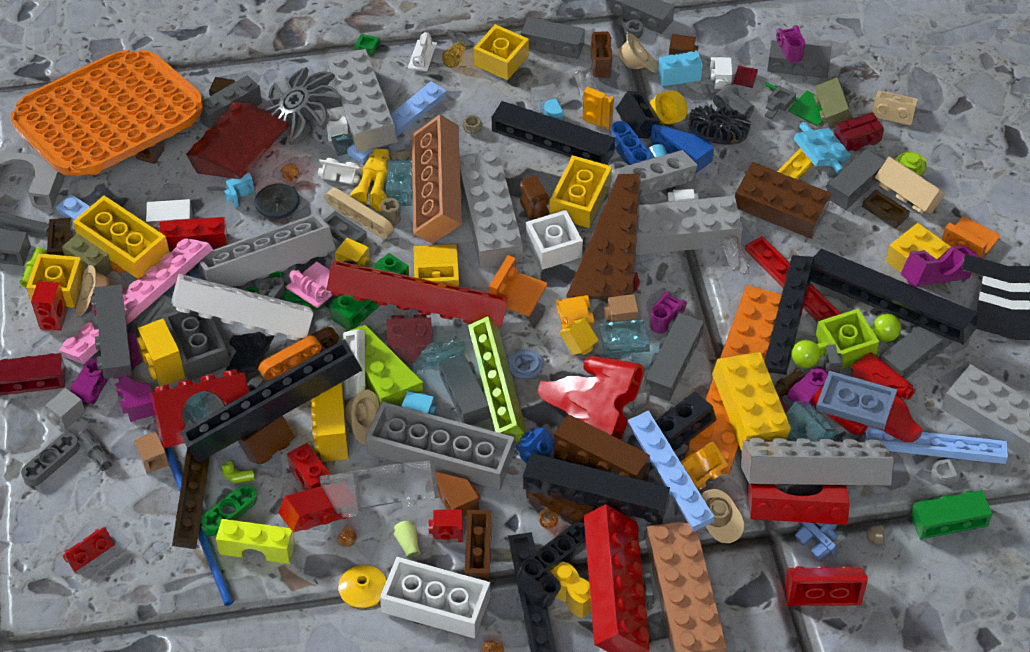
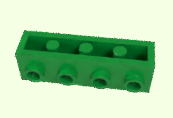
[330,253,409,331]

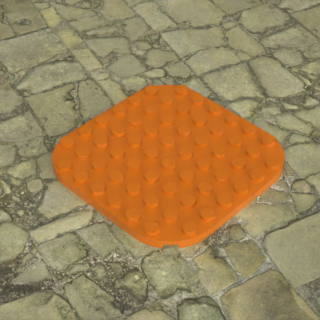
[11,49,203,176]

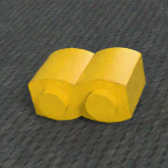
[550,561,592,618]

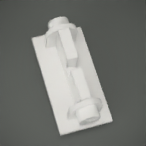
[408,32,437,72]
[318,158,362,185]

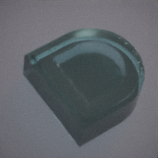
[331,134,354,156]

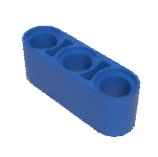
[611,121,650,165]

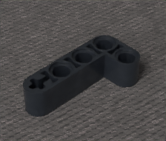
[515,522,586,607]

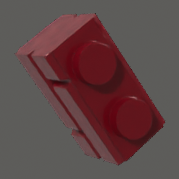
[834,112,884,152]

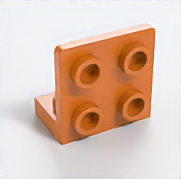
[942,216,1000,259]
[489,255,547,317]

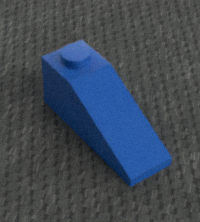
[651,124,714,174]

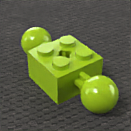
[792,308,901,370]

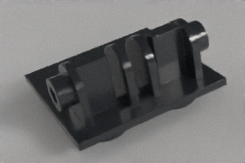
[223,332,275,374]

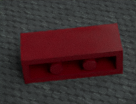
[0,353,65,396]

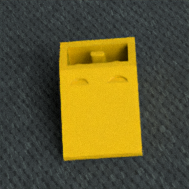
[414,244,459,286]

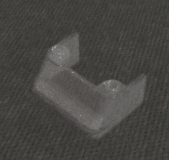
[320,460,439,518]

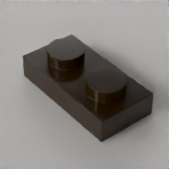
[862,190,910,228]
[47,218,72,256]

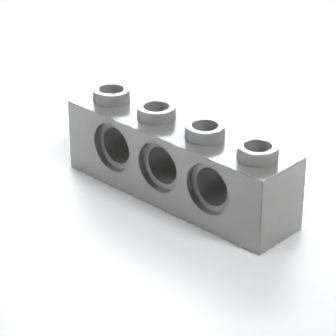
[612,150,697,197]

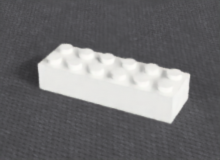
[172,274,313,341]

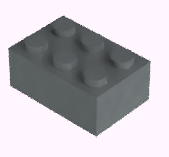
[162,310,230,380]

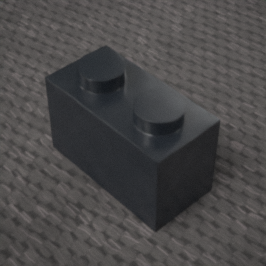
[615,91,661,139]

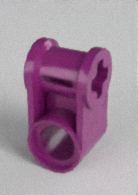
[776,25,805,63]
[650,291,687,333]
[70,359,108,405]
[787,368,828,412]

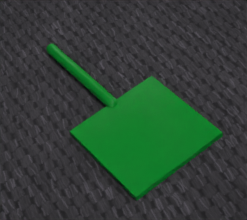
[765,82,822,127]

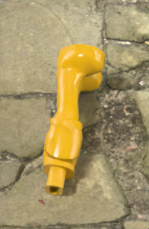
[350,148,391,211]

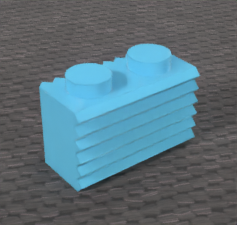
[658,51,703,87]

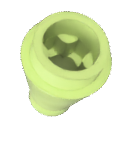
[393,520,420,558]

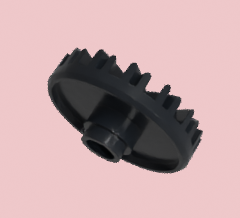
[688,104,751,145]

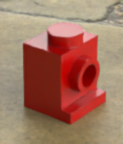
[429,509,463,543]

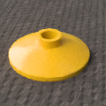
[339,565,387,609]

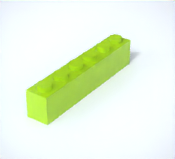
[468,316,527,443]

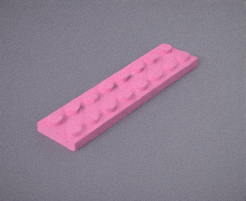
[59,239,213,364]

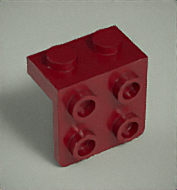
[386,314,433,363]

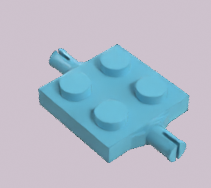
[794,122,851,174]

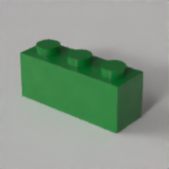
[910,490,992,540]

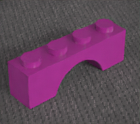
[900,245,980,287]
[113,332,155,422]

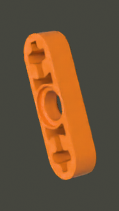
[258,336,322,380]

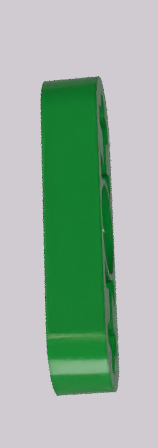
[201,485,257,536]

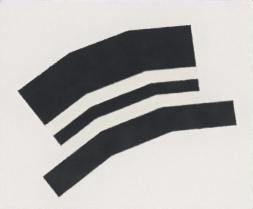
[962,254,1030,340]

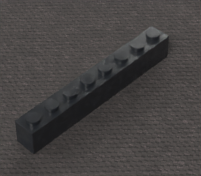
[810,249,978,345]
[180,339,363,463]

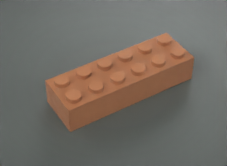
[412,114,462,244]
[646,521,727,652]

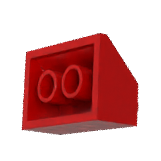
[785,566,868,606]

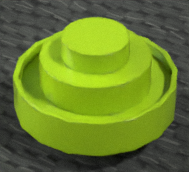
[896,152,927,177]

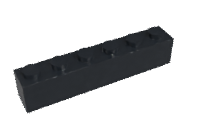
[491,101,615,165]
[523,453,670,524]

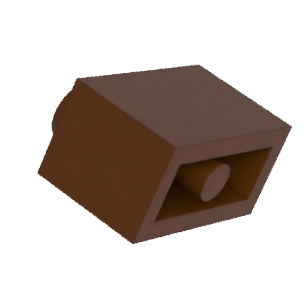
[238,416,296,464]

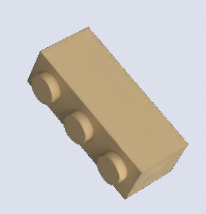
[875,157,945,214]

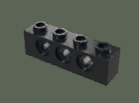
[627,392,716,471]

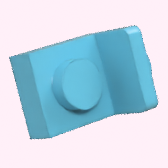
[224,173,255,208]

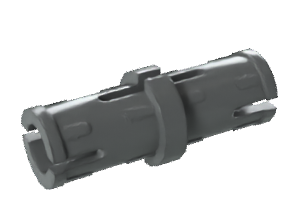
[77,429,113,471]

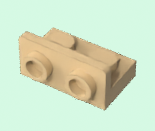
[872,90,918,125]

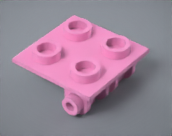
[286,262,333,308]

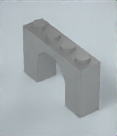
[0,151,65,209]

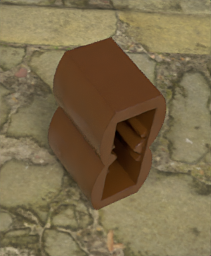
[591,31,612,77]
[520,175,549,221]

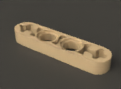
[325,188,394,239]

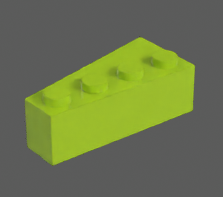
[347,325,424,408]

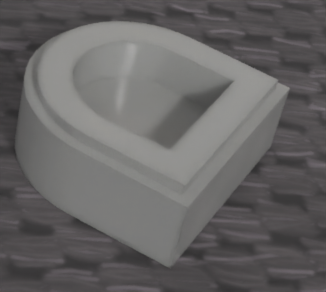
[930,458,959,484]

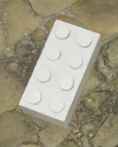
[380,557,490,639]

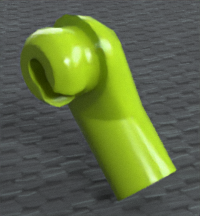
[221,461,255,484]

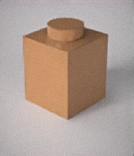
[604,294,638,328]
[134,432,169,474]

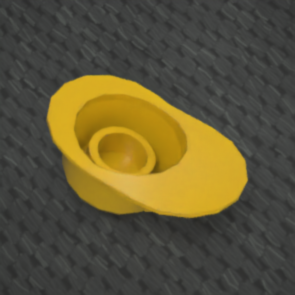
[649,90,688,124]

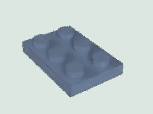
[816,371,897,430]

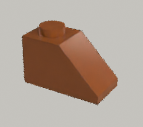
[432,472,481,518]

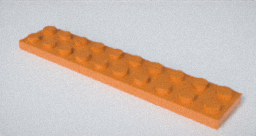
[685,285,782,476]

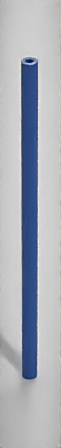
[158,436,234,606]

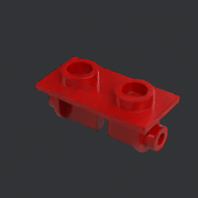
[62,527,114,573]

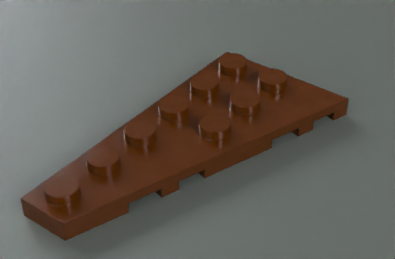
[566,174,641,299]

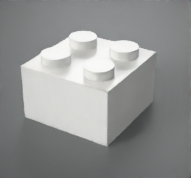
[526,210,583,270]

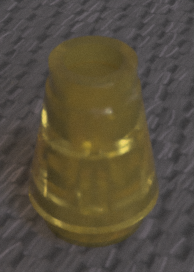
[442,41,466,68]

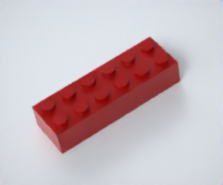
[584,504,650,652]

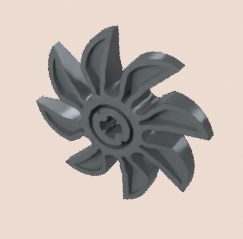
[256,67,342,145]

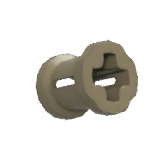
[380,198,401,226]

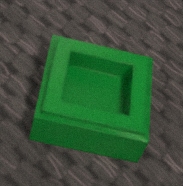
[354,34,380,56]

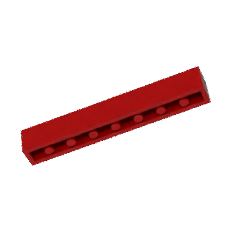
[326,260,507,327]

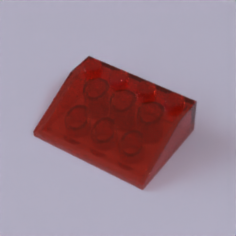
[186,102,289,179]

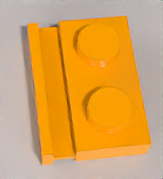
[583,86,614,131]

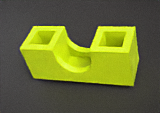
[216,519,295,564]

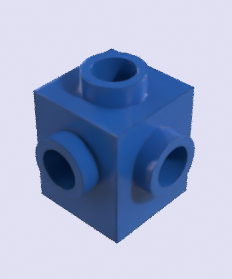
[515,428,554,463]

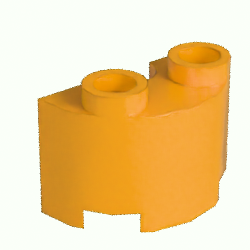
[556,295,594,330]
[680,441,728,491]

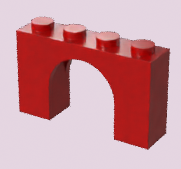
[150,369,249,448]
[748,484,850,525]

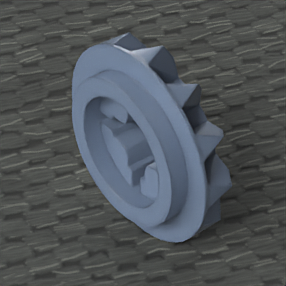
[508,349,543,381]

